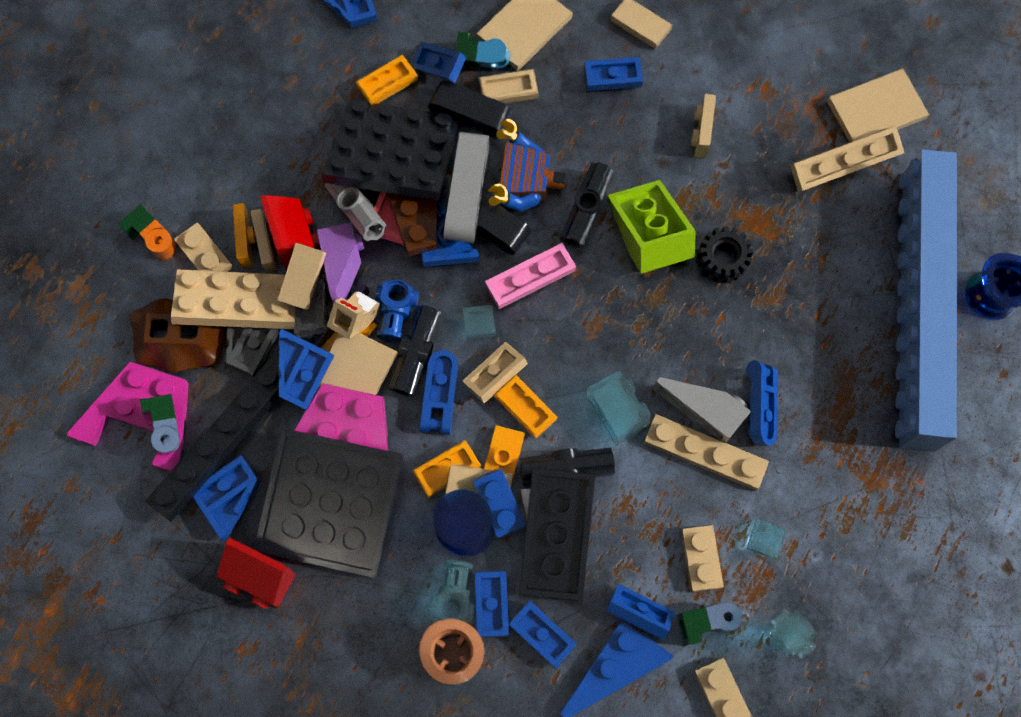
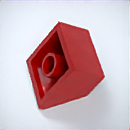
[260,195,321,271]
[217,538,296,609]

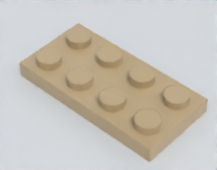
[171,269,296,329]

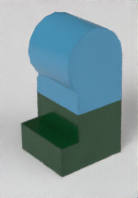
[456,31,511,68]

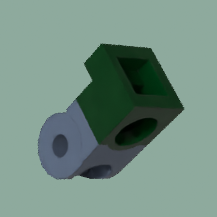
[140,394,180,455]
[677,603,742,646]

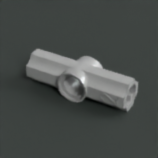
[324,183,387,242]

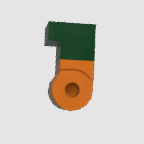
[118,204,176,261]

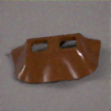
[129,298,227,372]

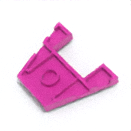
[67,361,189,472]
[295,383,388,451]

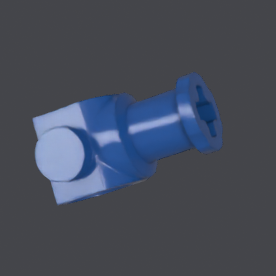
[375,279,419,343]

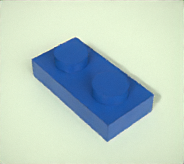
[411,41,467,83]
[584,57,643,91]
[473,467,526,538]
[475,571,509,638]
[606,584,675,640]
[509,601,577,669]

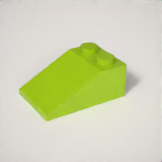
[607,180,696,274]

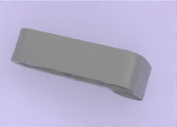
[444,132,489,243]

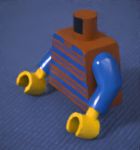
[488,119,566,212]

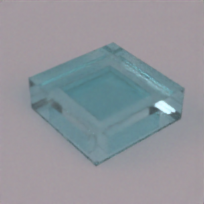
[463,305,496,339]
[746,518,787,560]

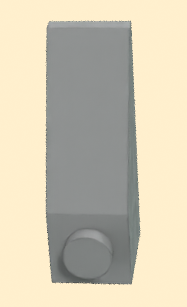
[652,377,751,443]

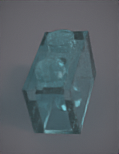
[586,370,651,446]

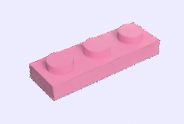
[485,243,576,309]

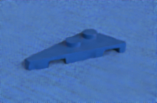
[421,200,479,267]
[559,620,673,717]

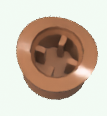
[419,619,484,685]

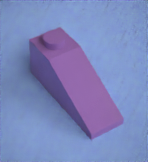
[317,222,364,305]

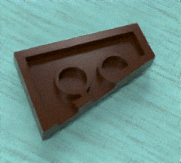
[386,193,437,257]

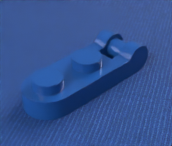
[420,350,458,435]
[746,360,778,446]

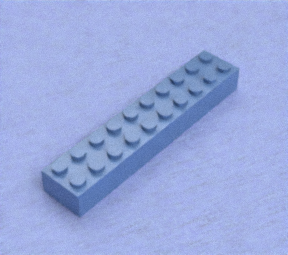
[895,149,957,452]

